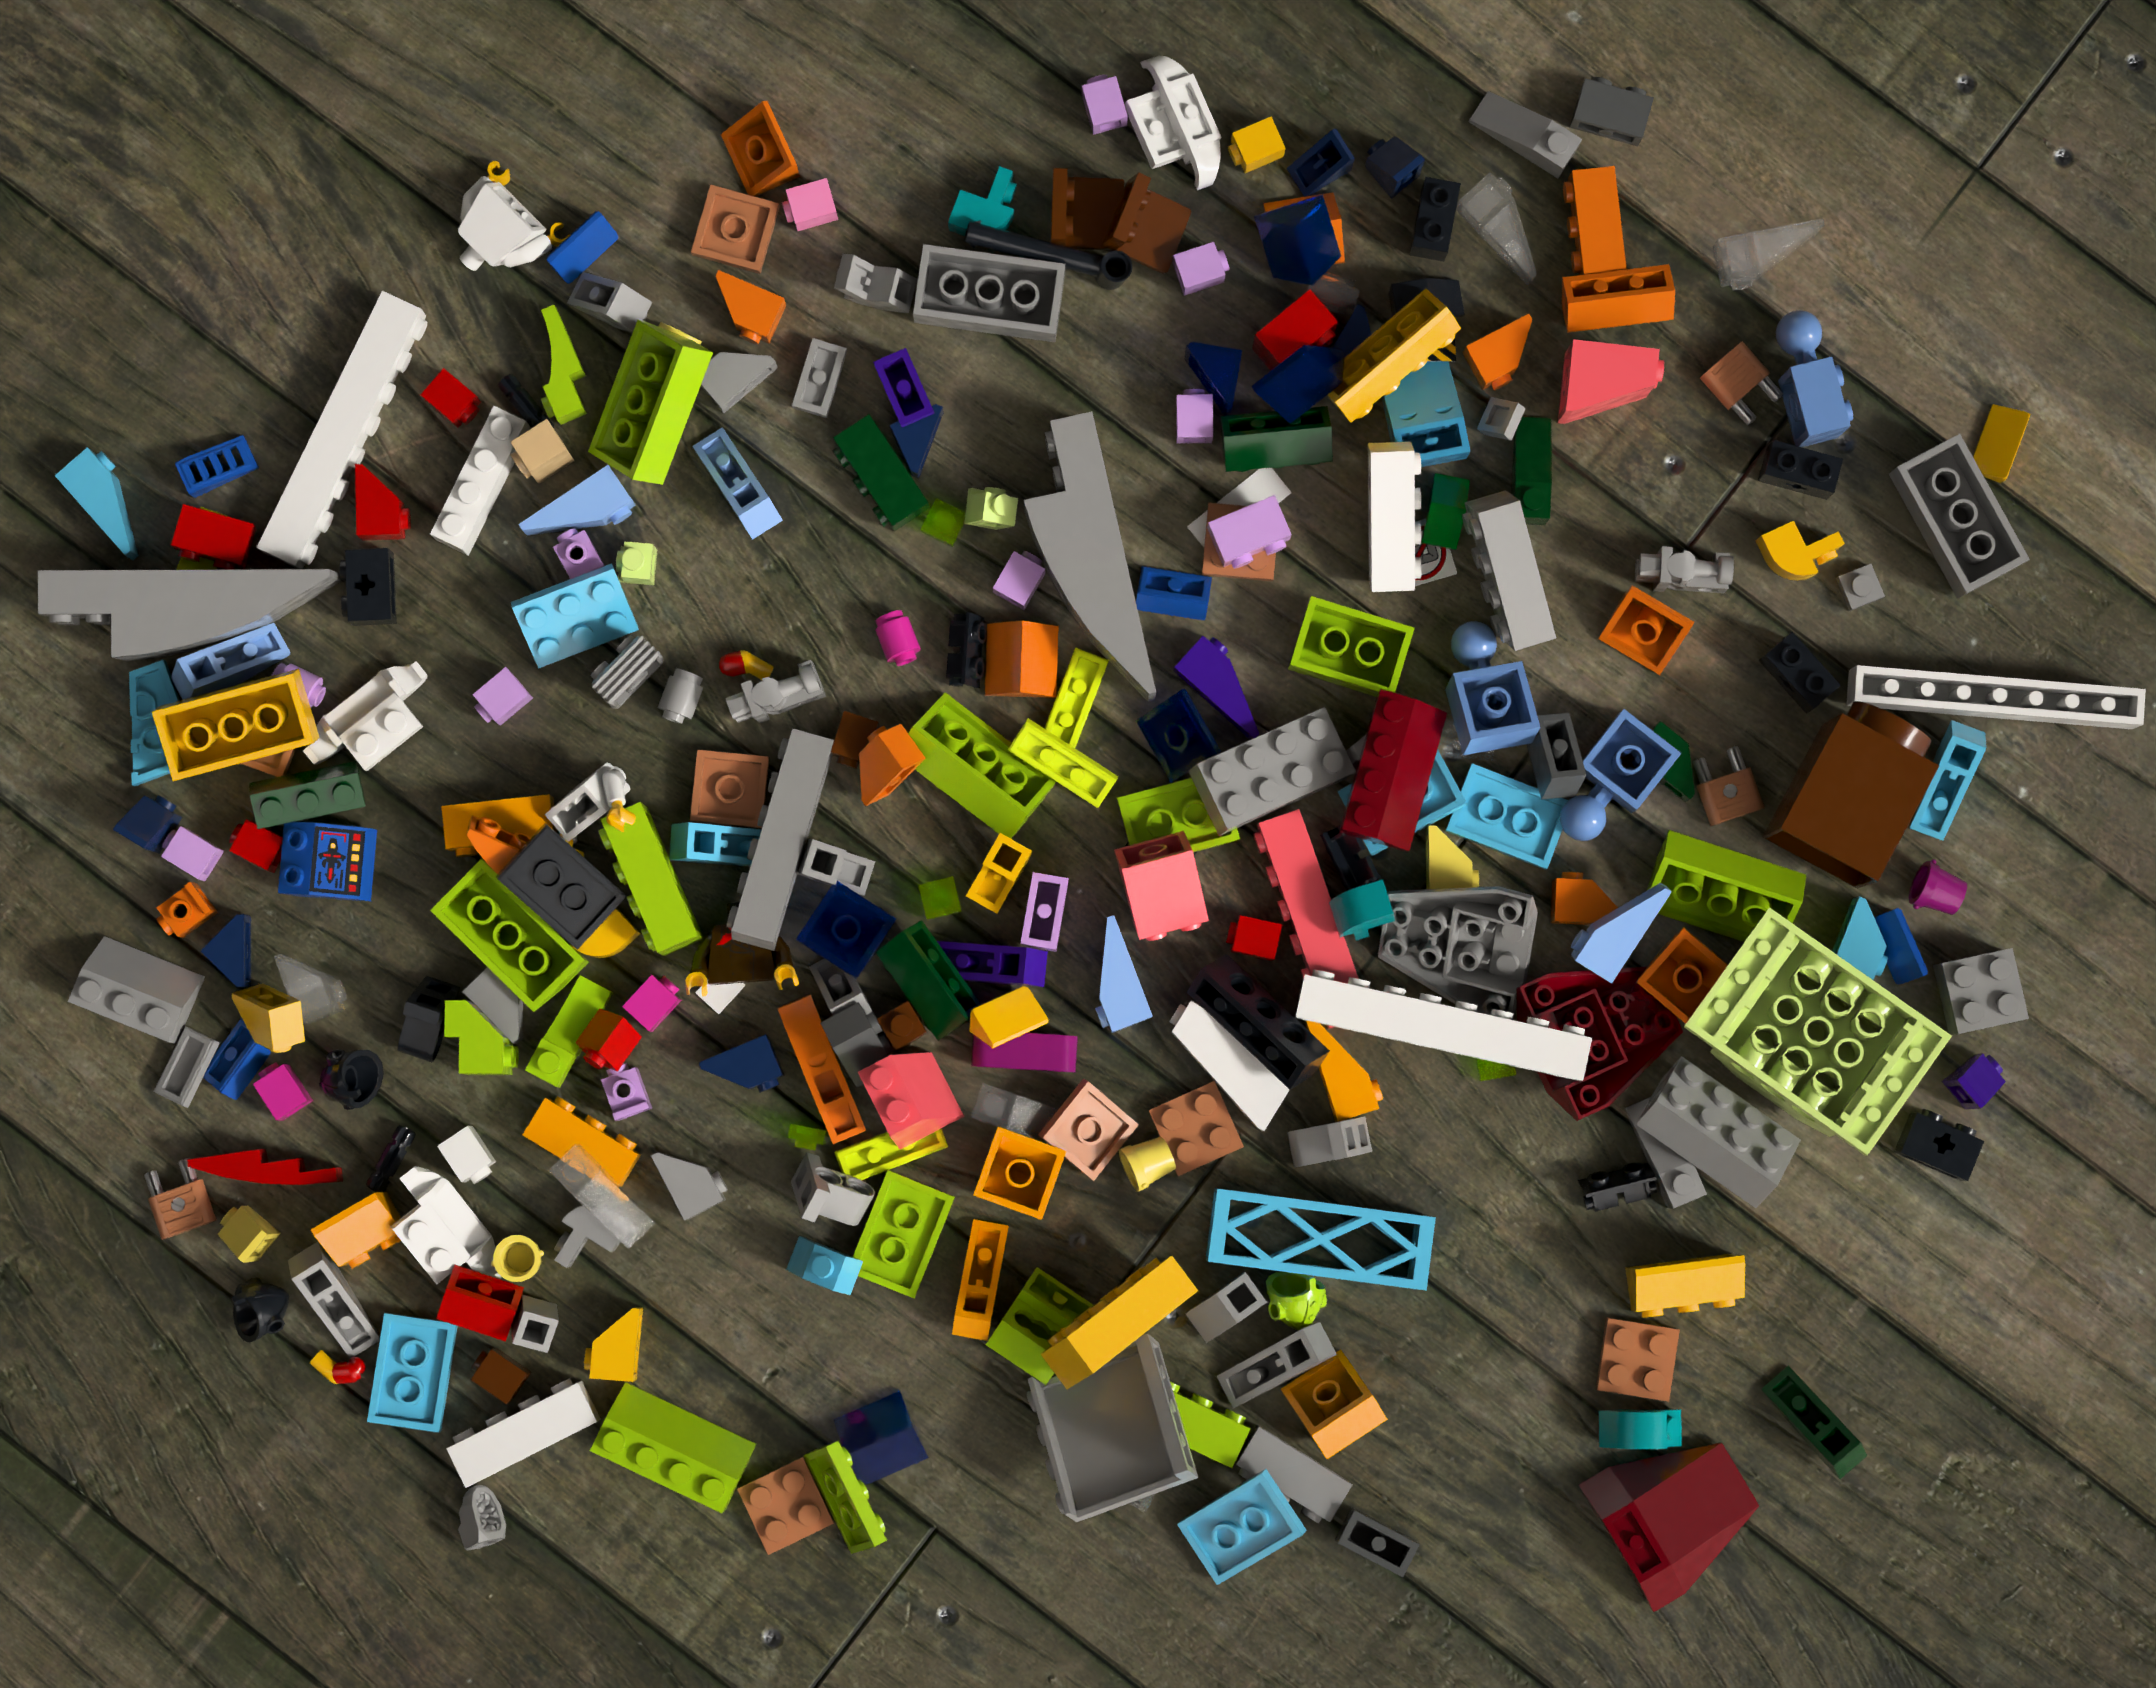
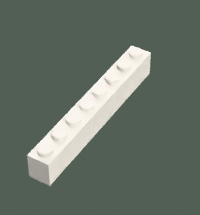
[256,291,427,569]
[1846,665,2146,729]
[1295,969,1592,1081]

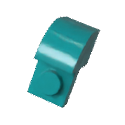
[948,166,1017,236]
[1329,879,1395,941]
[1599,1409,1682,1449]

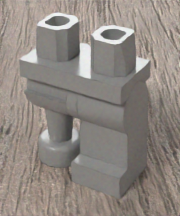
[1635,546,1734,593]
[725,660,826,723]

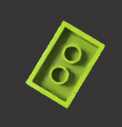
[1288,596,1415,697]

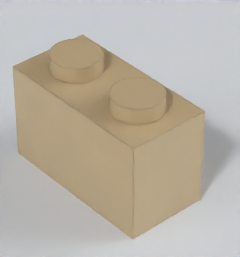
[510,419,575,484]

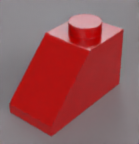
[355,464,411,541]

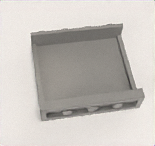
[1027,1334,1198,1522]

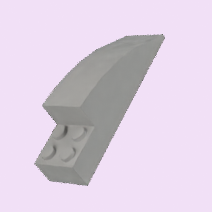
[1023,411,1156,702]
[38,569,341,661]

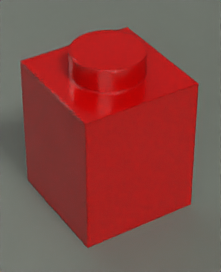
[420,368,481,428]
[229,819,283,873]
[1226,915,1282,961]
[575,1008,642,1072]

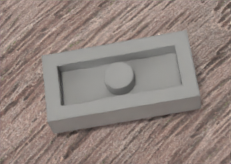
[792,338,848,418]

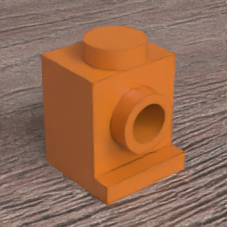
[156,882,218,938]

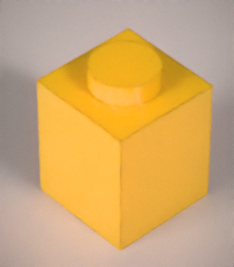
[1228,116,1286,173]

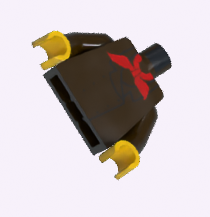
[685,902,799,997]

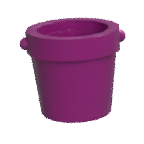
[1908,859,1967,915]

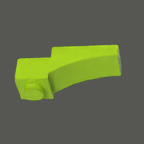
[541,305,587,425]
[525,975,613,1088]

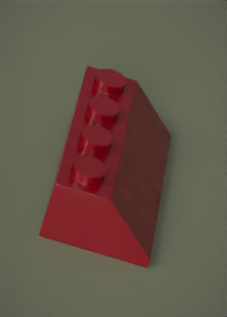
[1339,689,1447,852]

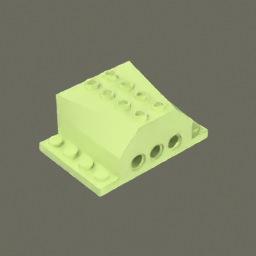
[1684,907,1952,1156]

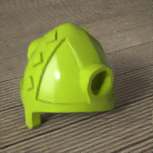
[1266,1271,1327,1331]

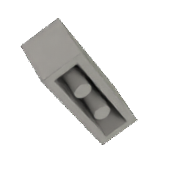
[1235,1425,1353,1523]

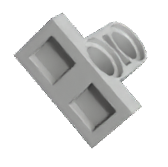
[1287,1116,1372,1168]
[791,1152,875,1226]

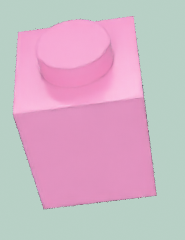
[782,178,838,231]

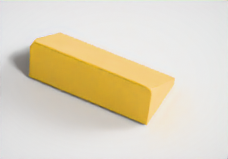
[1973,404,2031,483]
[969,986,1048,1049]

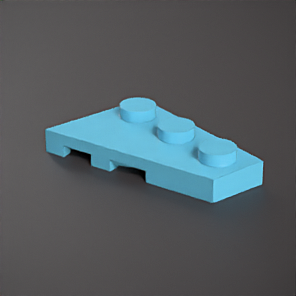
[129,660,180,786]

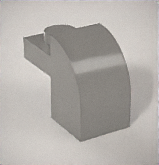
[834,254,917,313]
[797,839,875,896]
[554,1204,634,1268]

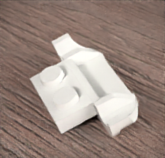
[1124,55,1222,190]
[303,661,427,771]
[390,1166,502,1284]

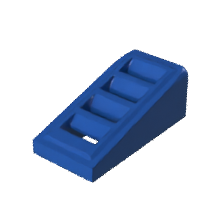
[175,435,259,498]

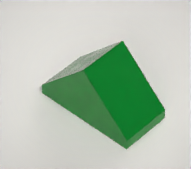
[1421,473,1470,550]

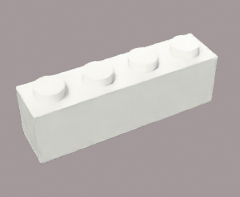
[430,406,531,556]
[1368,442,1421,592]
[446,1378,601,1488]

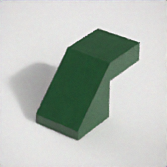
[1651,721,1695,802]

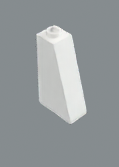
[1169,1001,1289,1132]

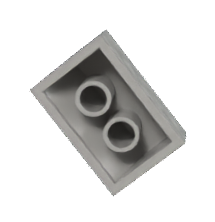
[68,936,205,1043]

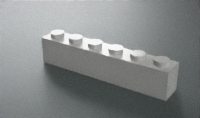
[727,728,834,951]

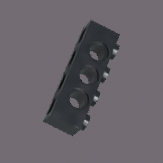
[1187,954,1330,1090]

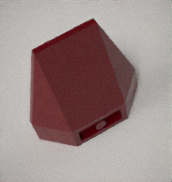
[1516,966,1683,1121]
[1578,1442,1759,1612]

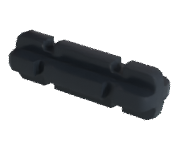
[498,374,554,428]
[366,1125,416,1192]

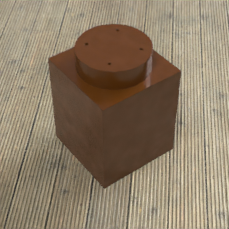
[1762,701,1940,889]

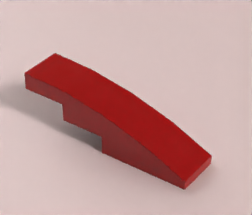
[187,1149,343,1185]

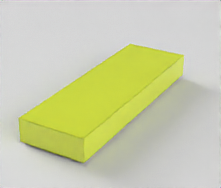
[1044,647,1109,748]
[1008,718,1119,808]
[834,1128,948,1180]

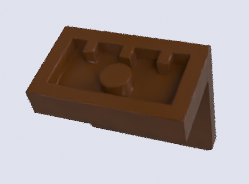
[1051,168,1124,250]
[1101,172,1191,274]

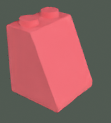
[1557,339,1664,424]
[1114,831,1209,941]
[858,1052,965,1150]

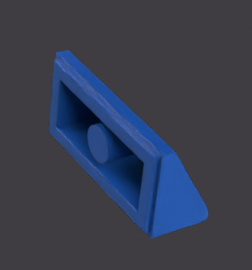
[546,211,619,284]
[1136,566,1212,620]
[1874,908,1928,985]
[203,1017,271,1100]

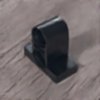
[397,975,460,1063]

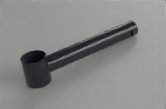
[964,220,1132,290]

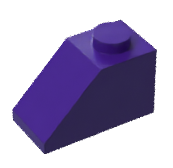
[873,348,935,427]
[1942,1053,2006,1109]

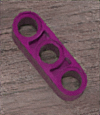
[971,1033,1078,1073]

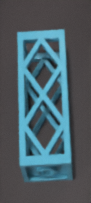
[1205,1188,1436,1291]

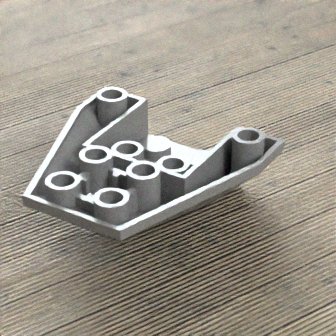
[1378,886,1538,1020]

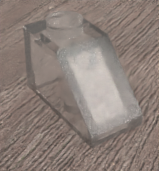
[274,954,347,1025]

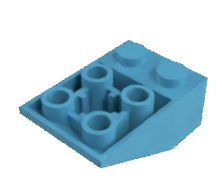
[1382,361,1471,467]

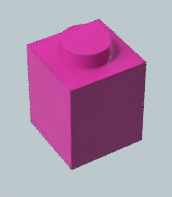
[622,975,682,1032]
[253,1062,313,1121]

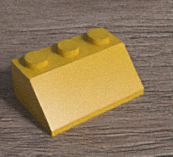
[1625,1253,1745,1318]

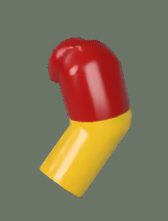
[719,650,774,681]
[309,1350,366,1384]

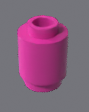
[875,610,921,666]

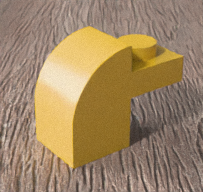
[1756,521,1845,580]
[966,833,1032,914]
[570,908,641,958]

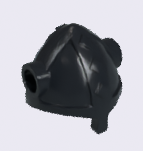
[319,1049,384,1110]
[232,1277,289,1343]

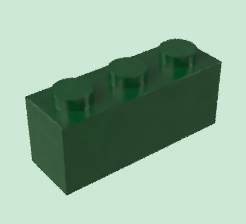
[1220,406,1333,472]
[832,414,930,532]
[249,761,366,829]
[876,920,981,1041]

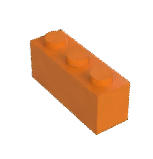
[1563,166,1627,275]
[1562,264,1675,333]

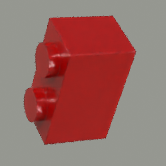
[171,504,257,570]
[436,1265,524,1342]

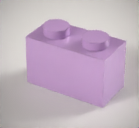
[1207,495,1292,569]
[1020,872,1069,952]

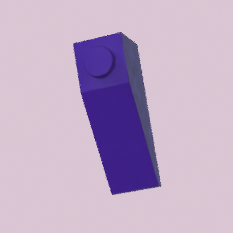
[1173,636,1259,740]
[937,941,1048,987]

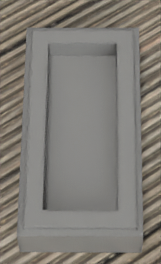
[153,1026,220,1108]

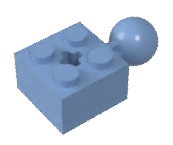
[1776,310,1853,447]
[1445,621,1540,755]
[1560,709,1681,841]

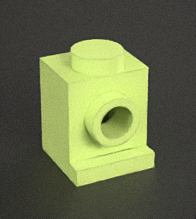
[964,487,1018,530]
[616,541,657,585]

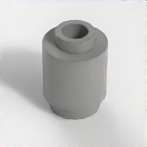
[658,668,703,724]

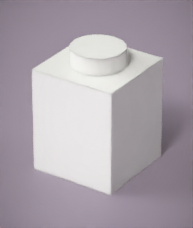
[437,1126,496,1184]

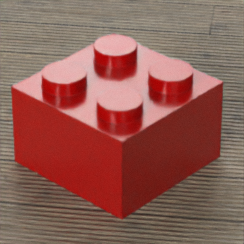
[1252,289,1338,381]

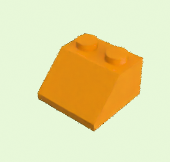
[973,1127,1066,1220]
[311,1192,401,1269]
[1281,1349,1388,1459]

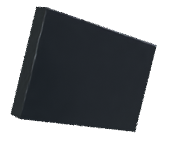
[496,823,627,950]

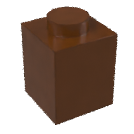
[831,711,880,769]
[877,1001,928,1051]
[470,1348,532,1404]

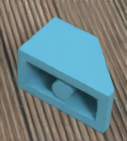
[1832,896,1888,980]
[786,1236,863,1295]

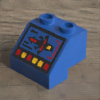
[278,822,377,902]

